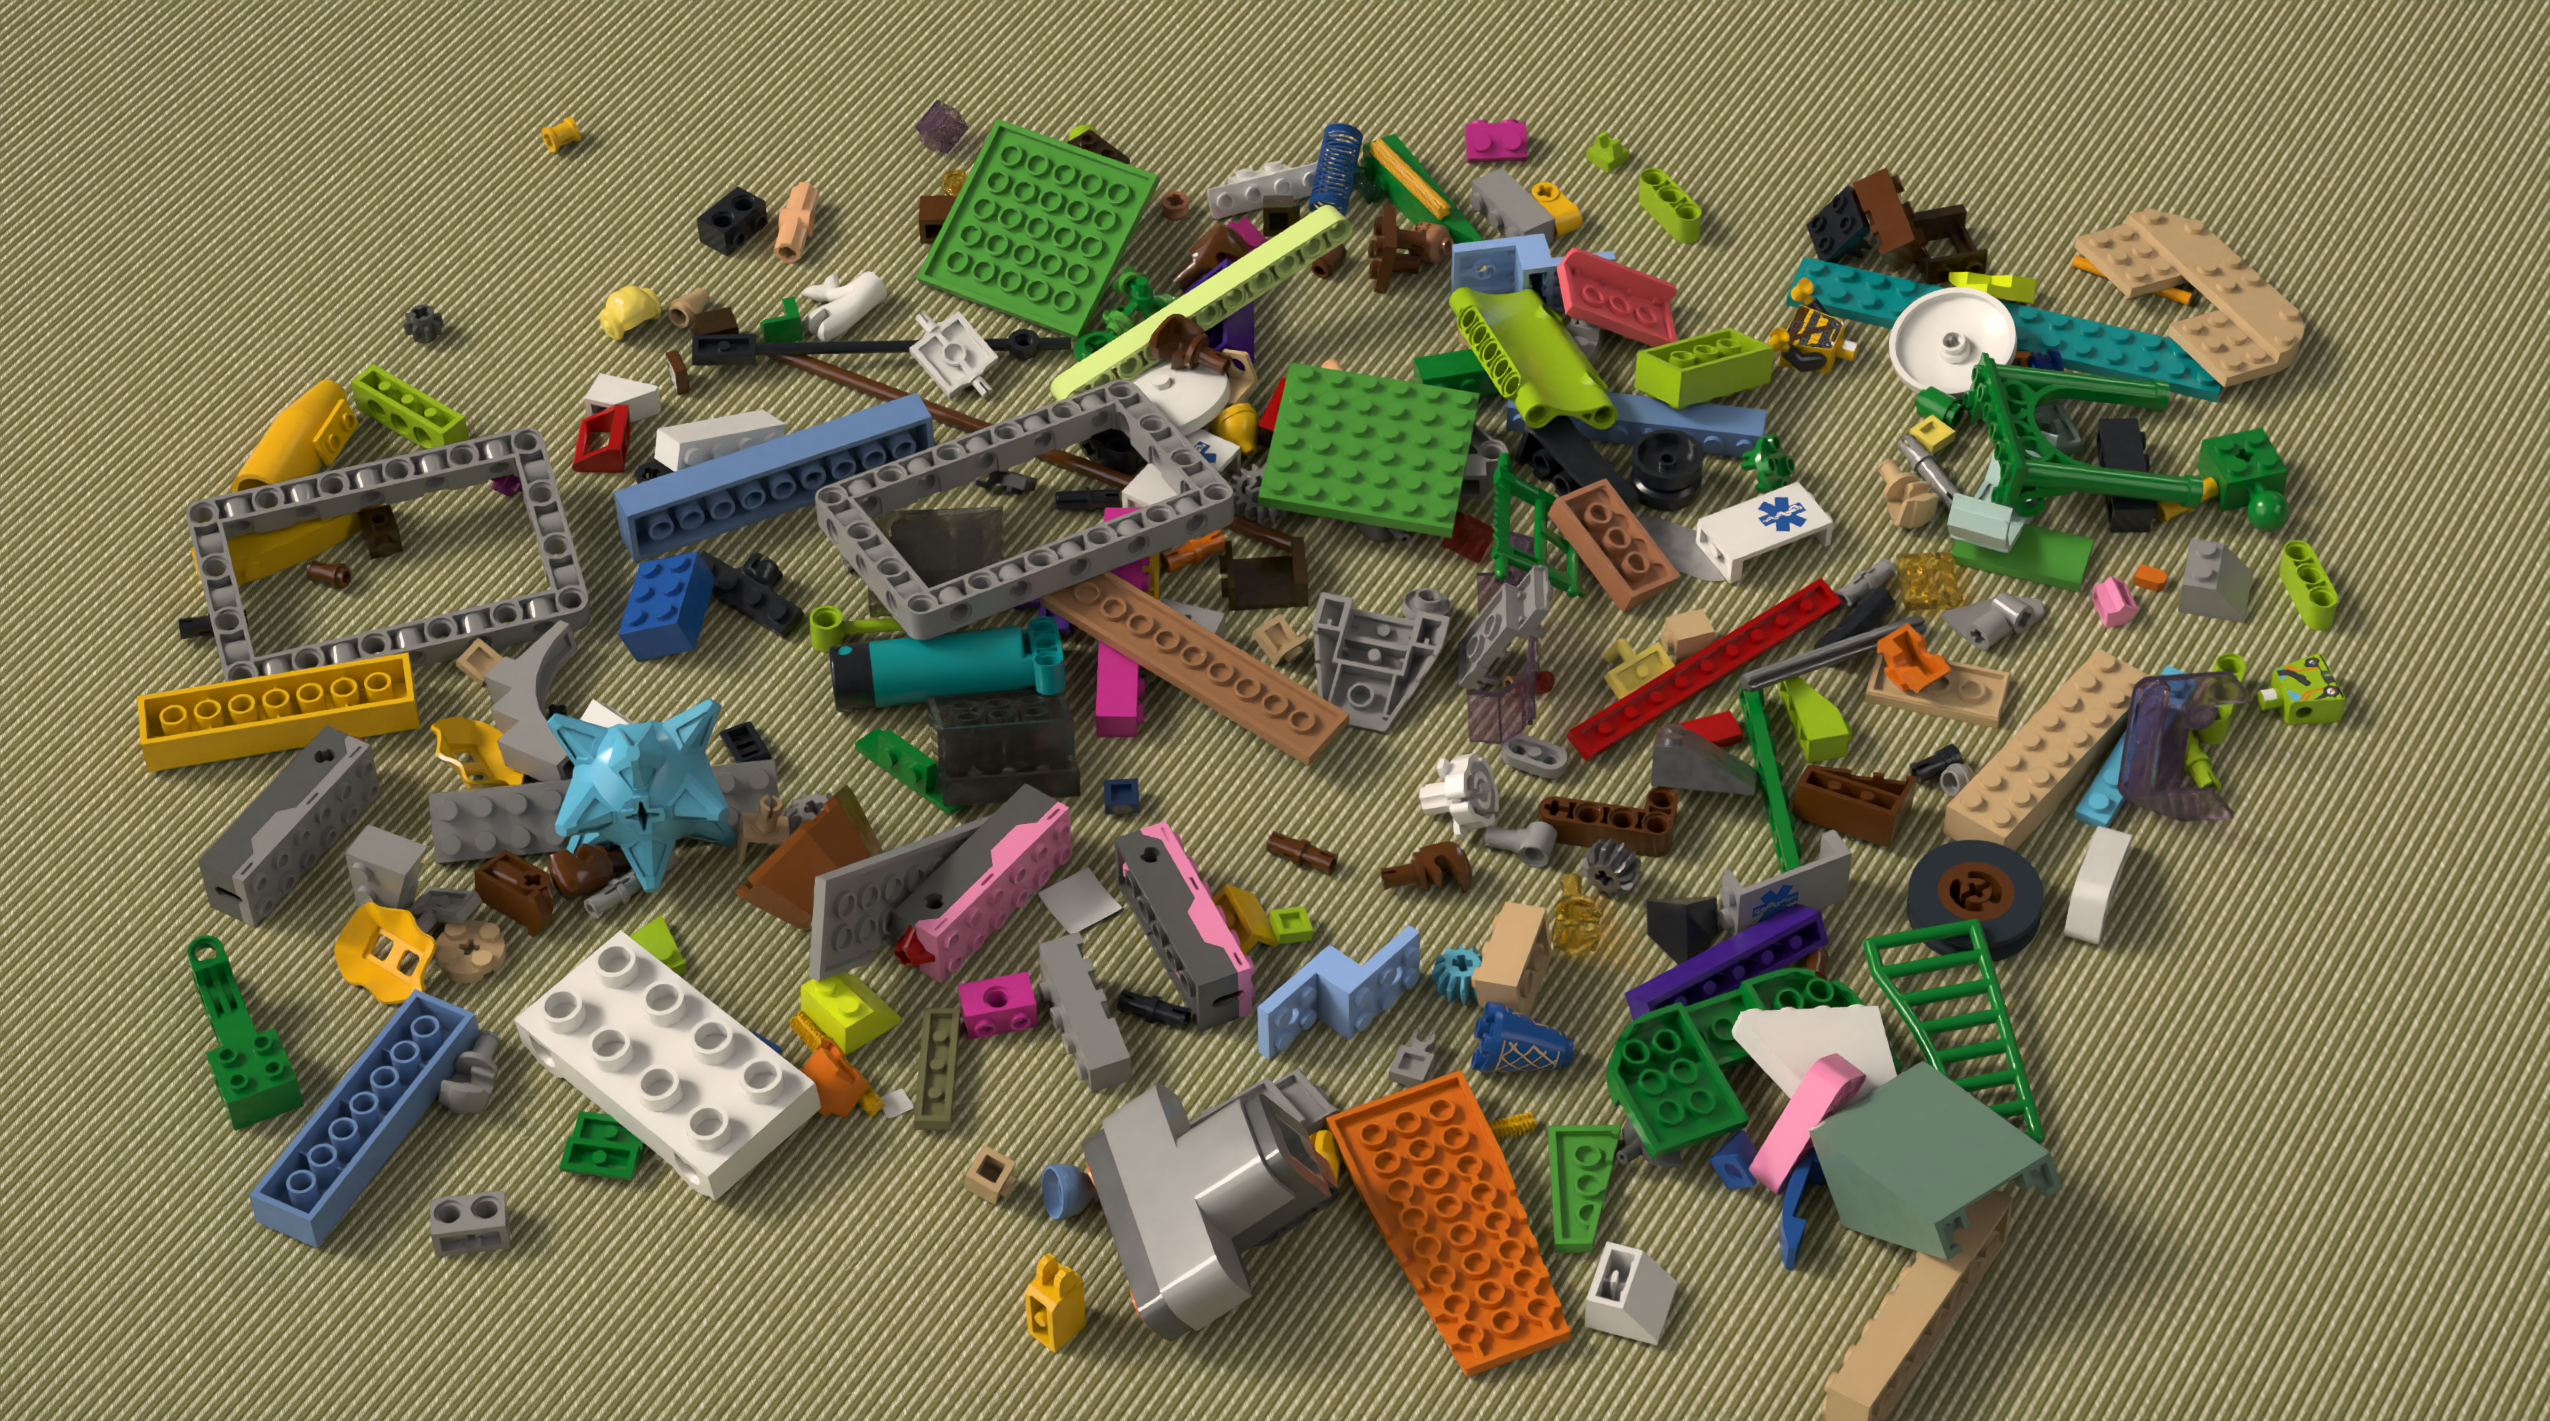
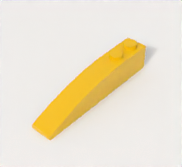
[190,503,383,586]

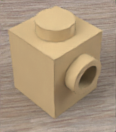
[1661,609,1715,663]
[964,1145,1017,1205]

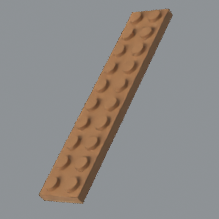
[1040,571,1349,766]

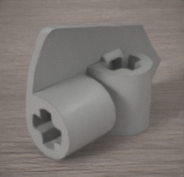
[1942,592,2045,650]

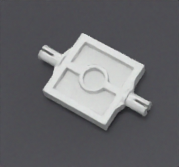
[909,310,999,399]

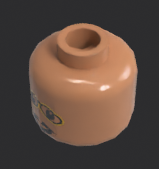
[1407,222,1453,265]

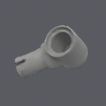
[1485,821,1557,868]

